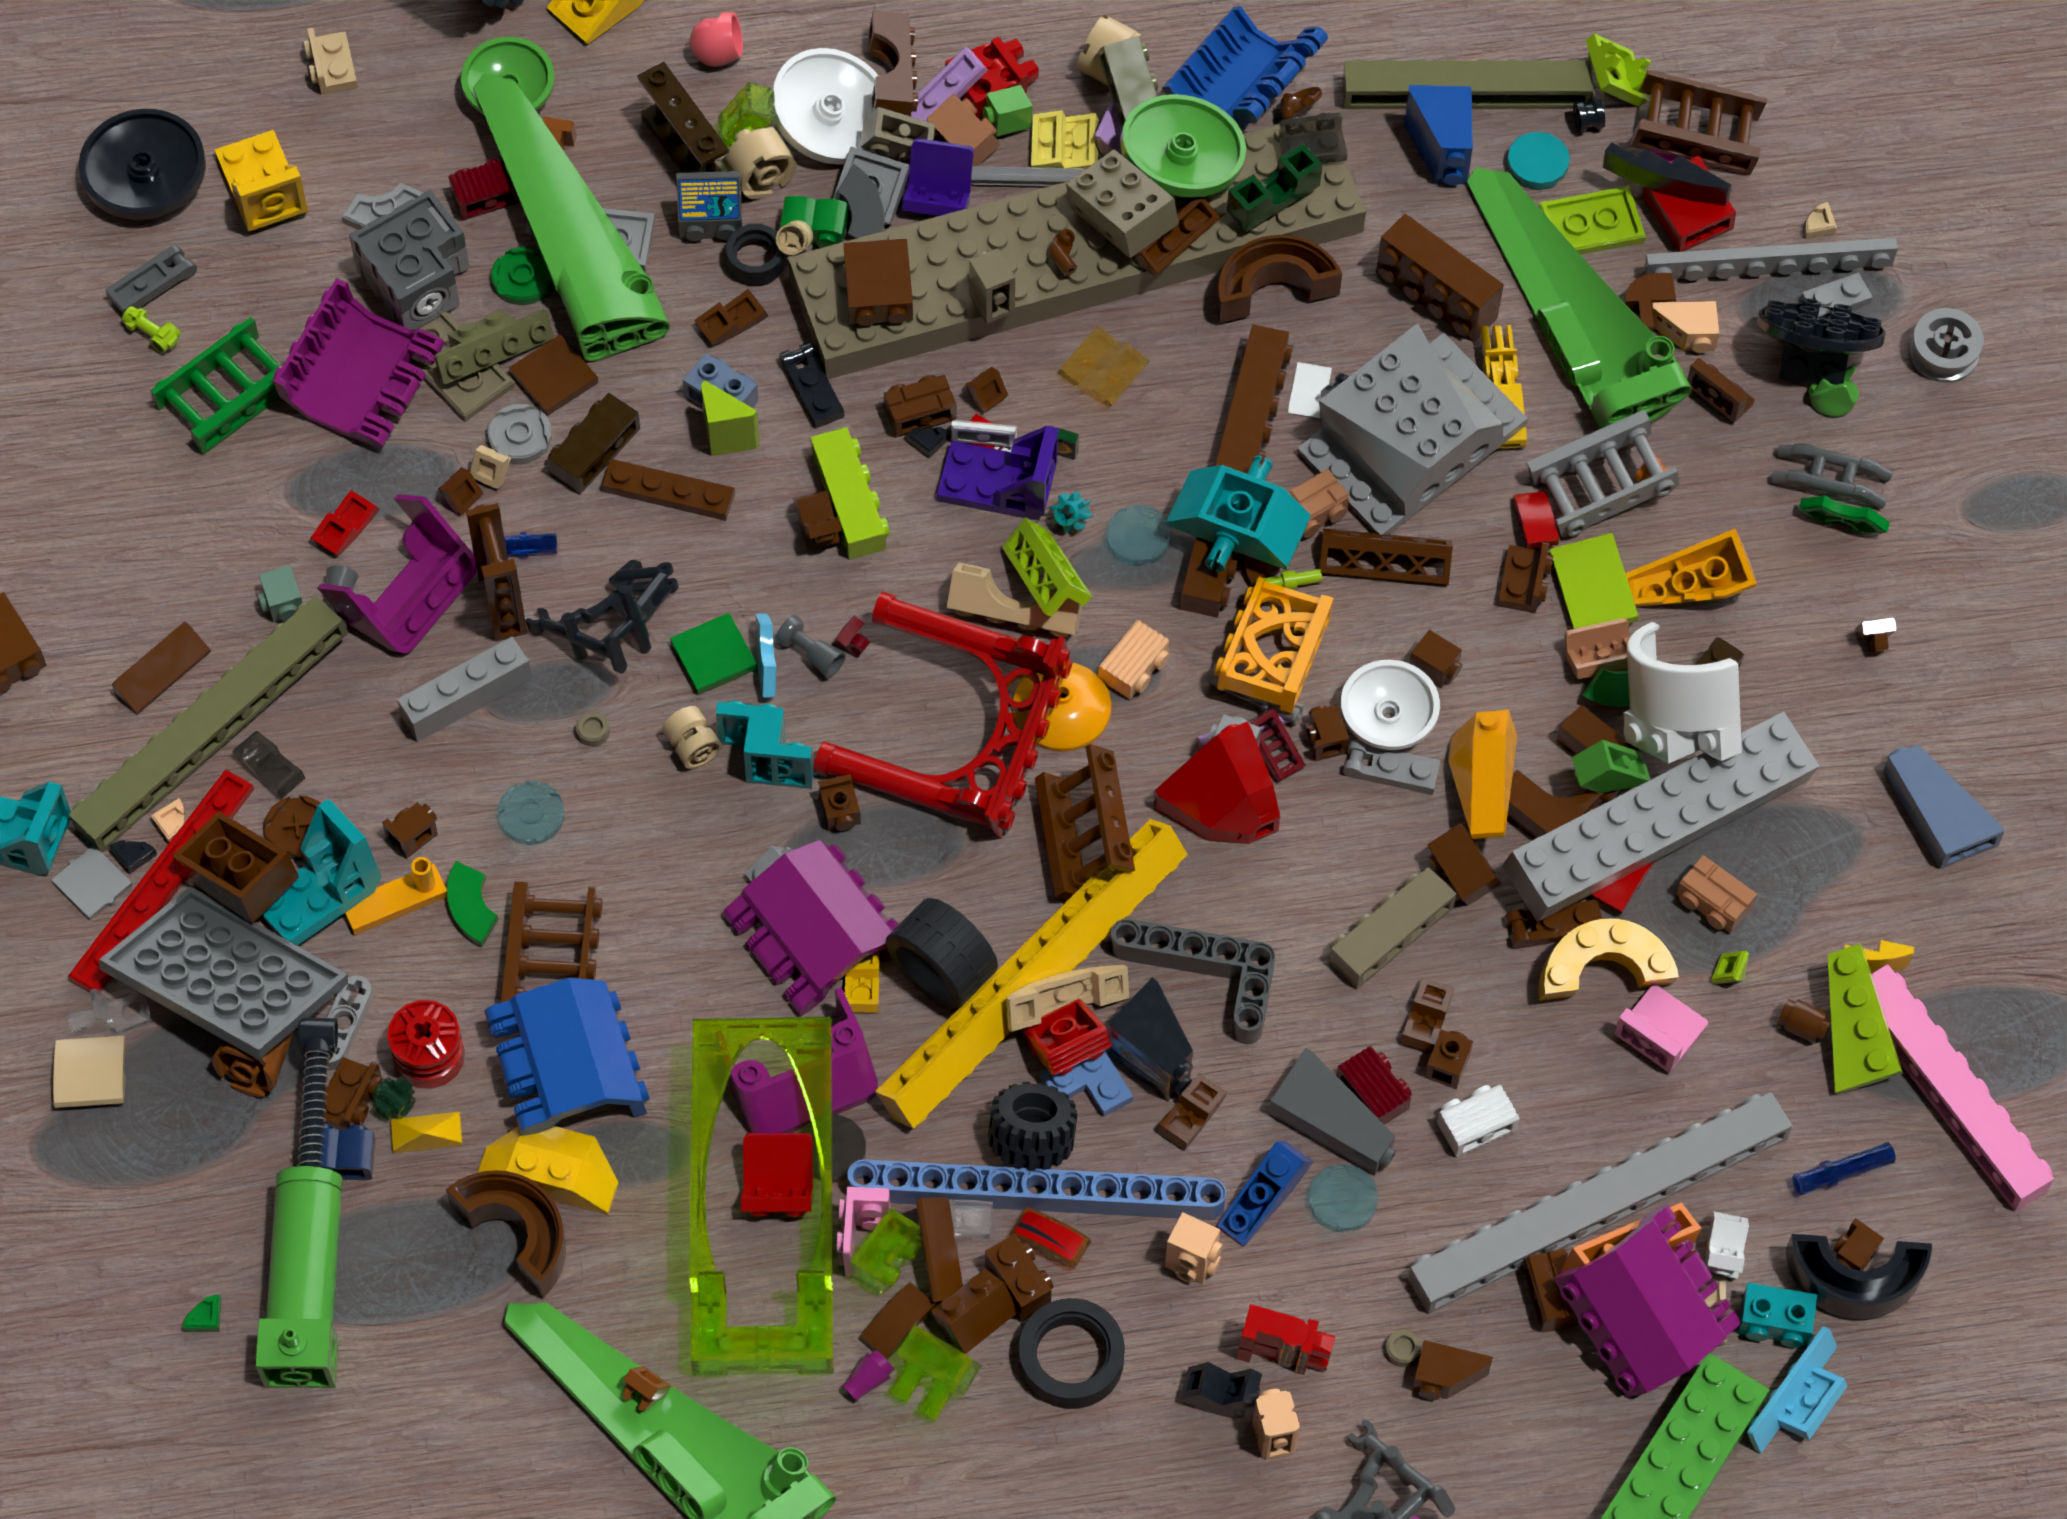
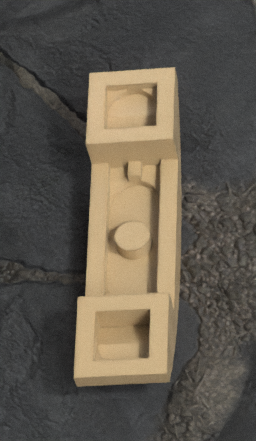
[1006,965,1129,1032]

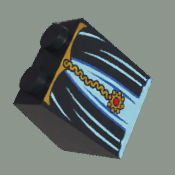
[1106,977,1193,1102]

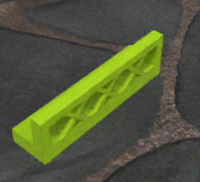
[1002,517,1092,617]

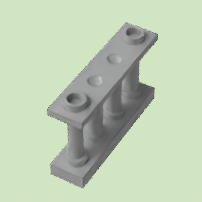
[1527,409,1679,538]

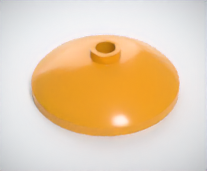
[1013,663,1111,752]

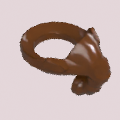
[1280,87,1322,122]

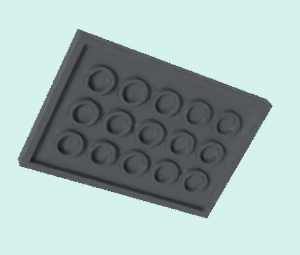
[99,886,348,1060]

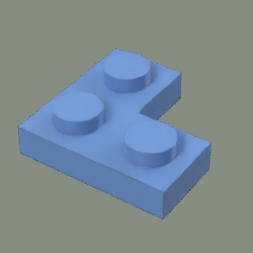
[1039,1051,1133,1117]

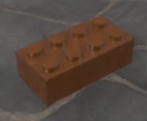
[1376,213,1504,342]

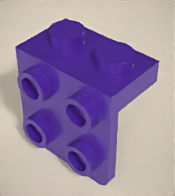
[902,138,974,216]

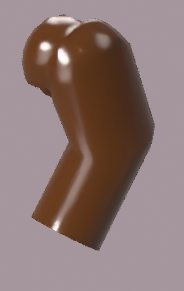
[1049,229,1077,276]

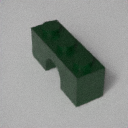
[1226,143,1323,232]

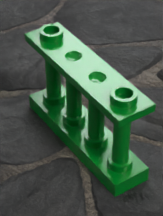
[151,317,284,455]

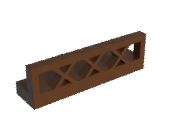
[1319,528,1453,585]

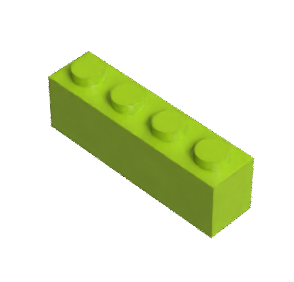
[810,427,890,560]

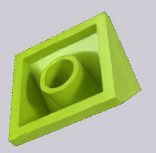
[701,380,760,456]

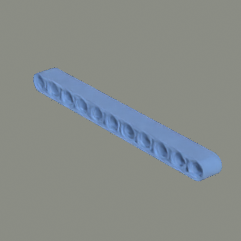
[847,1160,1226,1220]

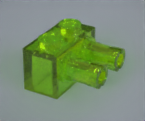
[888,1324,982,1421]

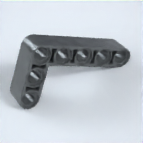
[1110,919,1275,1044]

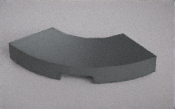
[838,164,885,239]

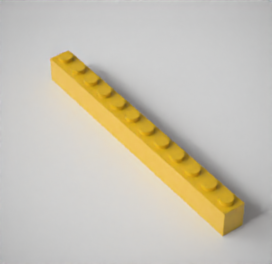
[875,819,1188,1129]

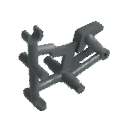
[1312,1420,1456,1519]

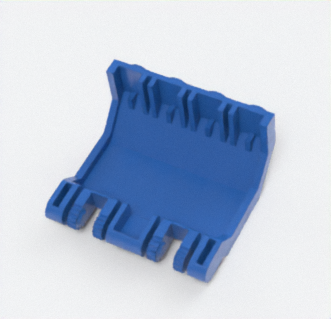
[1162,6,1328,129]
[484,978,650,1135]

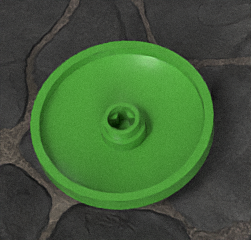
[1120,94,1246,197]

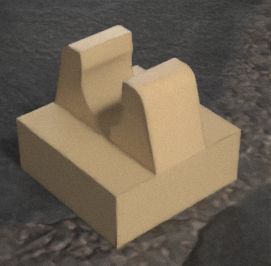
[470,445,511,489]

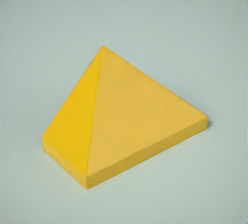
[391,1111,463,1154]

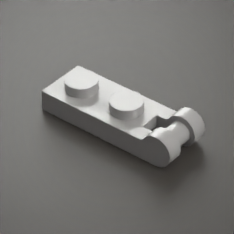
[1343,739,1441,795]

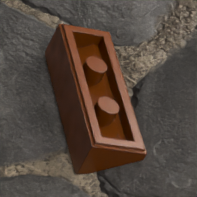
[1131,197,1220,276]
[112,622,211,715]
[916,1197,963,1304]

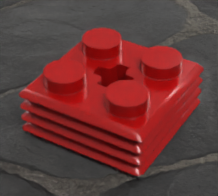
[1022,999,1112,1075]

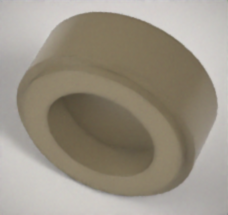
[576,712,610,747]
[1385,1329,1422,1367]

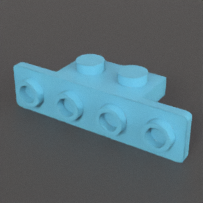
[1747,1326,1848,1453]

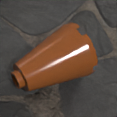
[212,1029,295,1097]

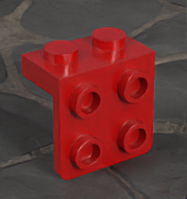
[741,1133,813,1216]

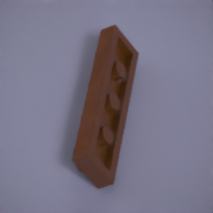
[602,459,735,521]

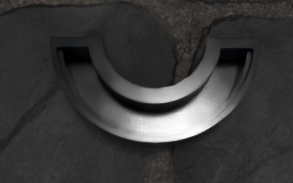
[1786,1234,1932,1319]

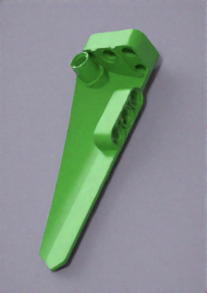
[1467,167,1692,429]
[504,1302,837,1519]

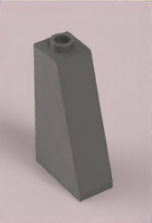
[1269,1048,1396,1176]

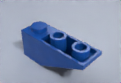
[1217,1141,1313,1246]

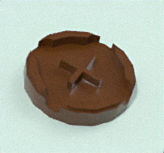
[264,796,321,860]

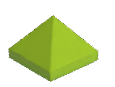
[1711,950,1749,984]

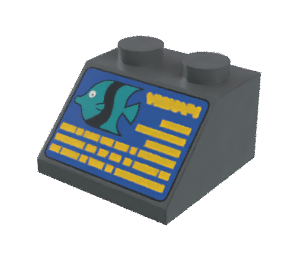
[676,171,743,241]

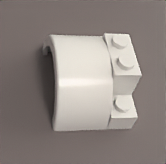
[1624,622,1742,763]

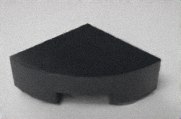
[905,426,951,458]
[109,840,157,874]

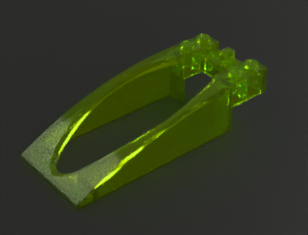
[689,1017,834,1376]

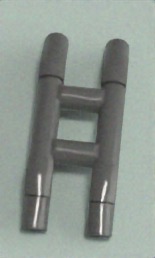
[1772,443,1893,509]

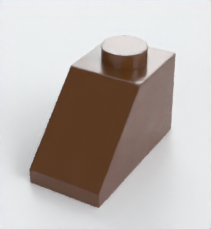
[1412,1340,1493,1400]

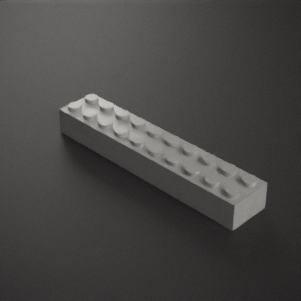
[1502,711,1820,922]

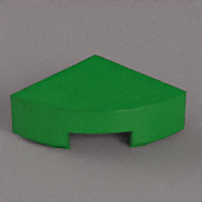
[183,1294,222,1332]

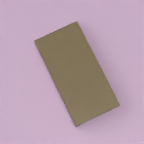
[409,311,515,422]

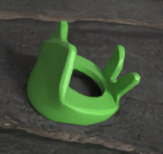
[1809,365,1859,417]

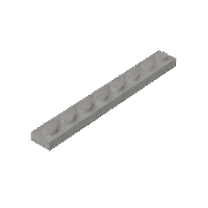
[1643,238,1898,281]

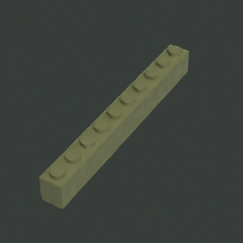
[68,595,347,853]

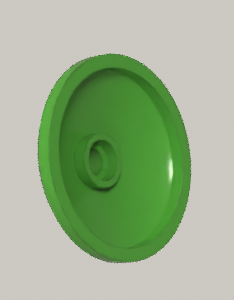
[461,37,554,114]

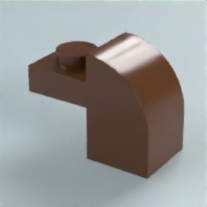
[1624,273,1676,332]
[792,490,842,550]

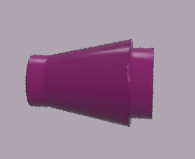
[842,1349,895,1402]

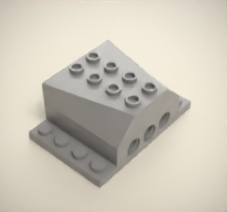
[1297,323,1528,535]

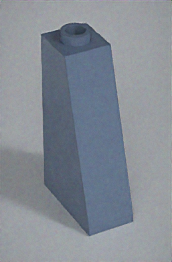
[1883,745,2005,869]

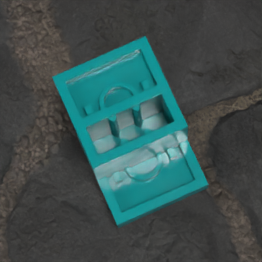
[716,700,814,789]

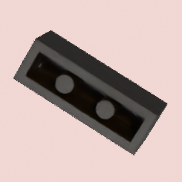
[548,392,641,495]

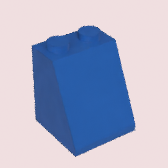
[1404,85,1473,185]

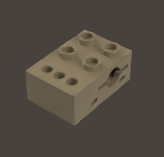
[1066,149,1179,258]

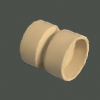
[662,706,722,769]

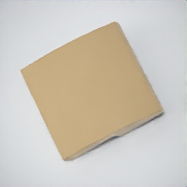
[53,1036,126,1108]

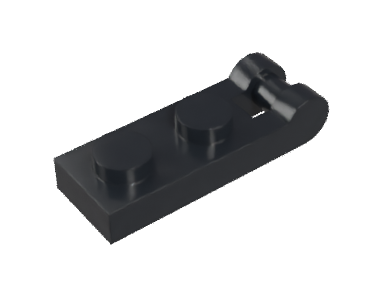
[779,342,845,429]

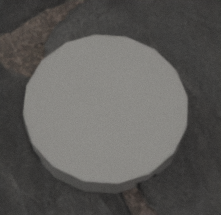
[488,404,552,464]

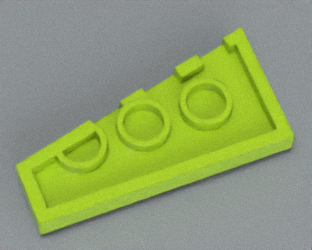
[1827,943,1903,1095]

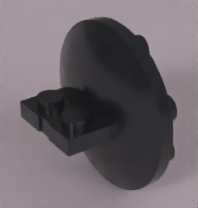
[1757,298,1886,385]

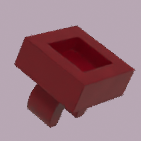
[830,615,870,658]

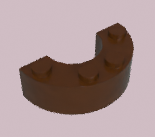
[1217,235,1342,323]
[446,1170,566,1298]

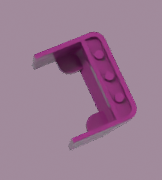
[317,494,477,653]
[715,988,878,1133]

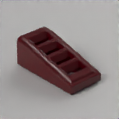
[1248,708,1306,782]

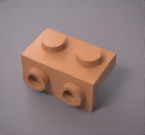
[1564,618,1630,679]

